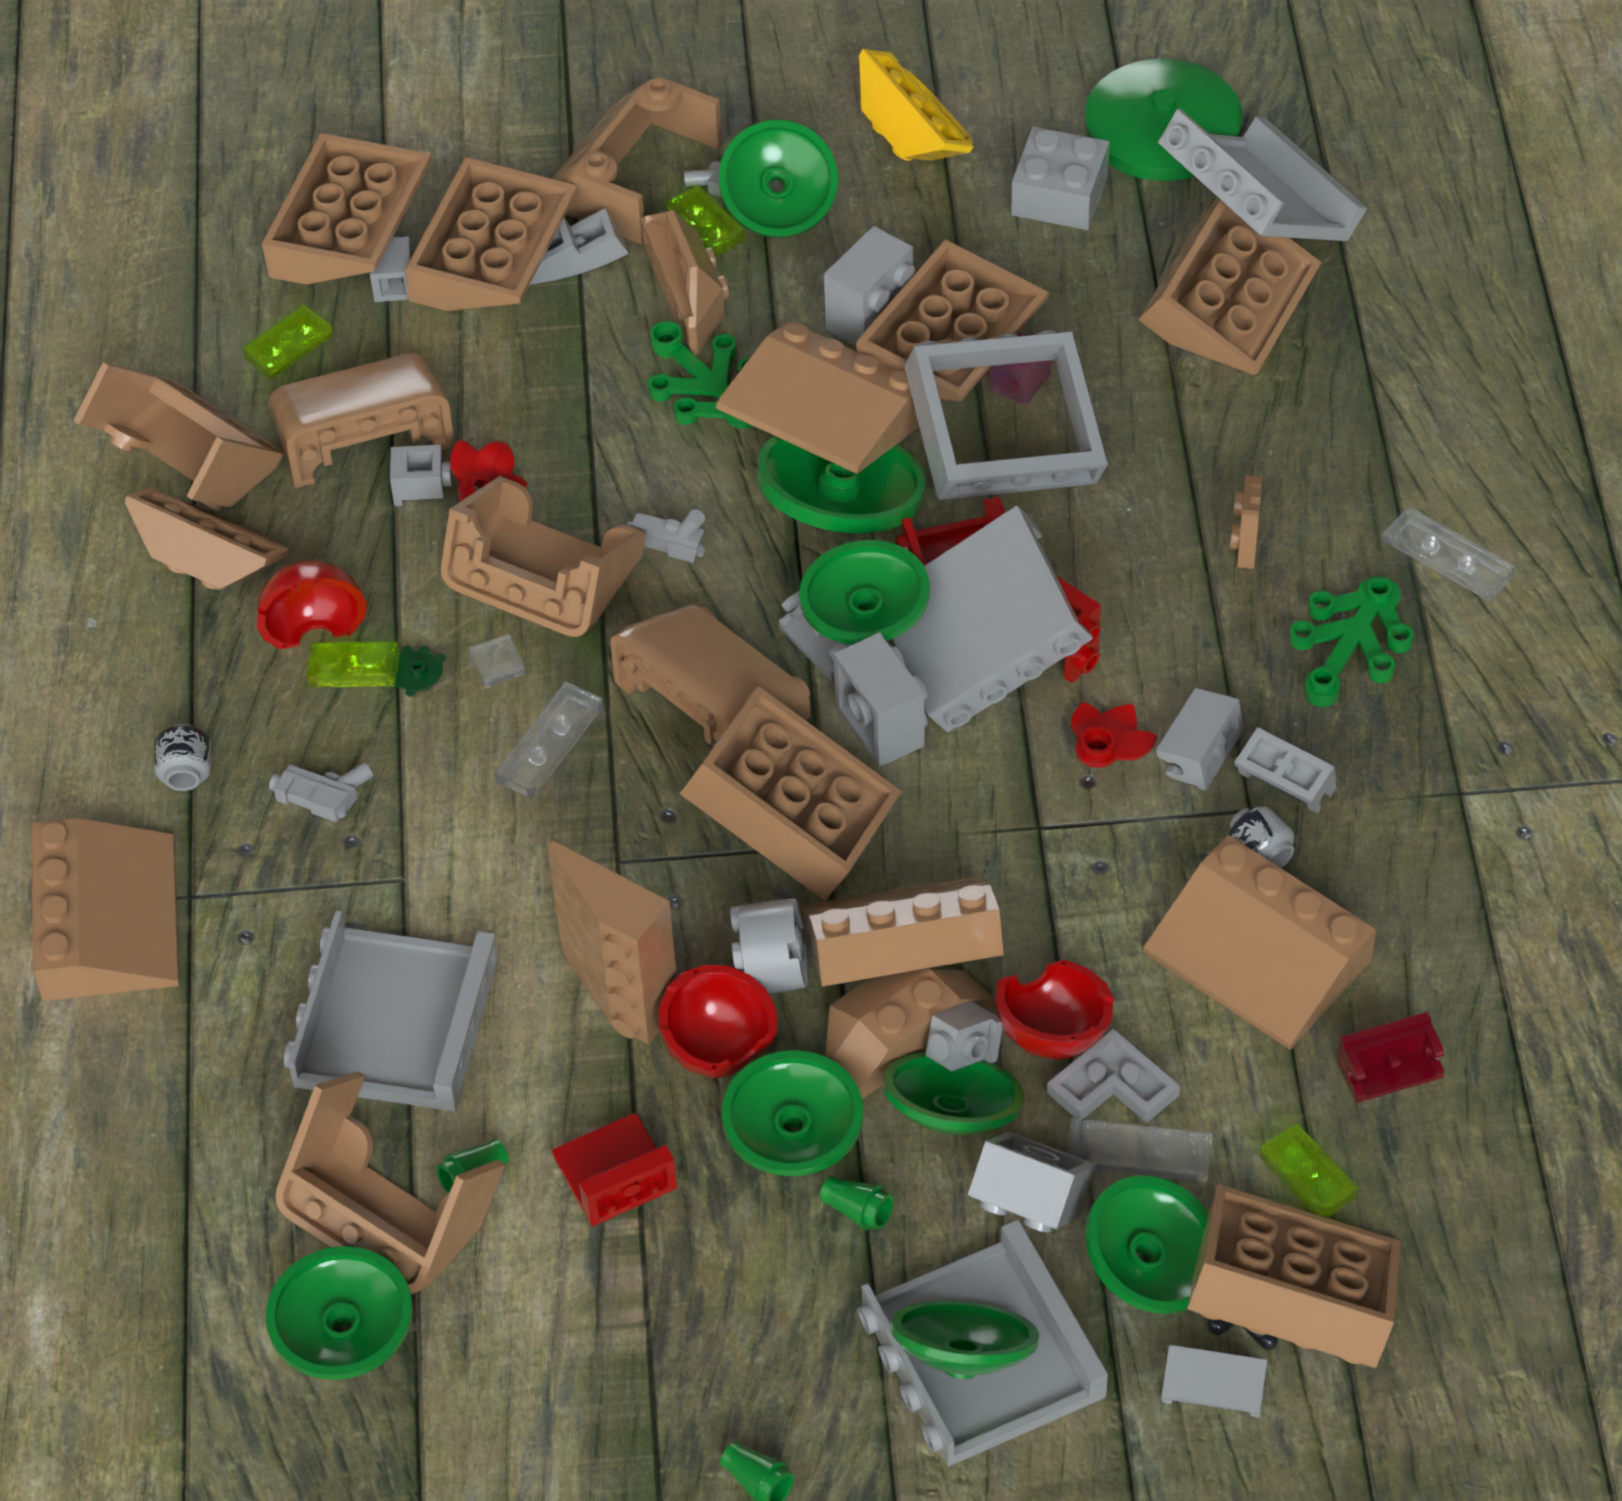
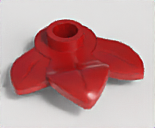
[449,439,527,502]
[1071,702,1157,768]

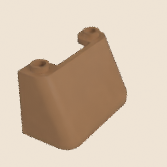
[268,353,455,488]
[441,476,647,637]
[610,604,811,745]

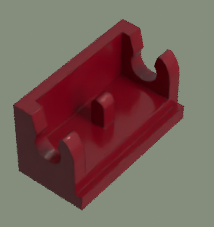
[1337,1012,1445,1103]

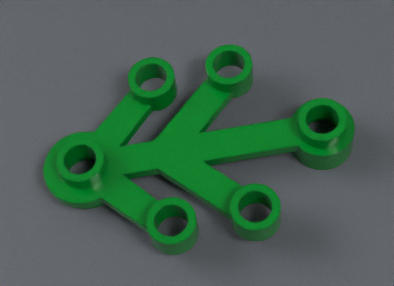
[648,321,755,429]
[1289,576,1414,707]

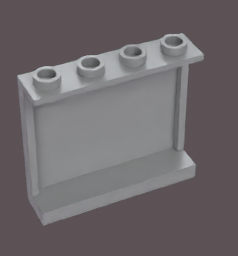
[1158,109,1368,241]
[893,505,1093,733]
[284,911,499,1112]
[857,1220,1108,1467]

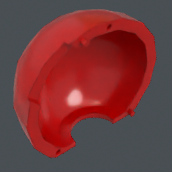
[257,560,367,649]
[995,960,1115,1060]
[659,965,777,1079]

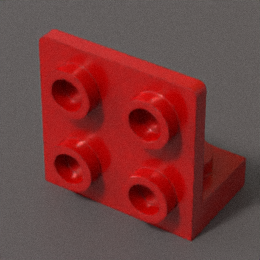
[552,1114,677,1227]

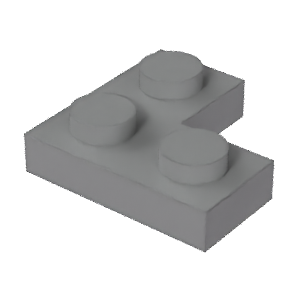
[1047,1029,1180,1123]

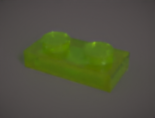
[666,185,745,258]
[242,305,332,380]
[306,641,400,688]
[1259,1123,1358,1218]

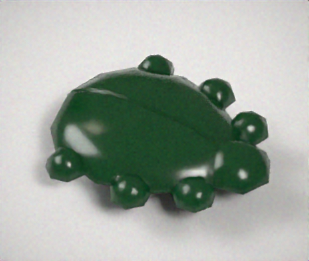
[382,645,446,697]

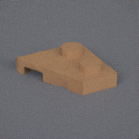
[1230,475,1262,569]

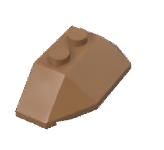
[641,210,729,355]
[125,487,289,590]
[825,966,996,1099]

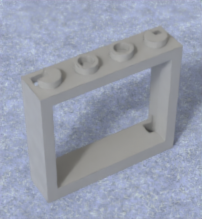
[904,330,1108,500]

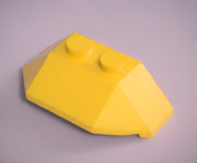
[859,49,974,161]

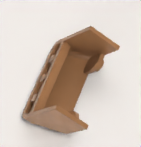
[552,78,722,245]
[73,362,285,511]
[275,1071,506,1294]

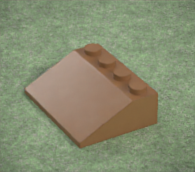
[262,133,432,285]
[406,157,578,311]
[1138,198,1322,375]
[856,239,1049,402]
[716,321,919,474]
[680,685,902,901]
[32,818,179,1001]
[1143,835,1376,1050]
[548,840,677,1045]
[799,875,1004,987]
[1187,1184,1401,1368]

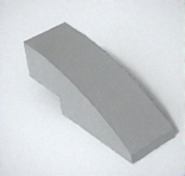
[530,208,629,285]

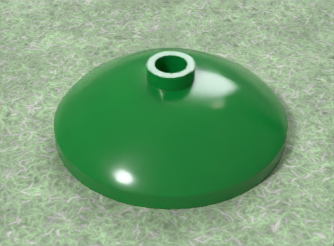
[718,120,838,238]
[799,540,930,645]
[722,1050,864,1176]
[883,1052,1024,1136]
[1085,1175,1209,1314]
[266,1246,413,1380]
[891,1300,1039,1379]

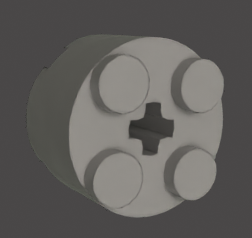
[731,898,809,994]

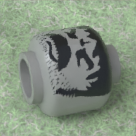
[154,724,211,791]
[1229,806,1294,868]

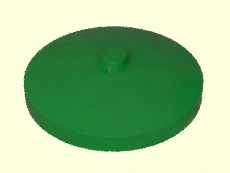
[1085,59,1242,181]
[756,436,926,533]

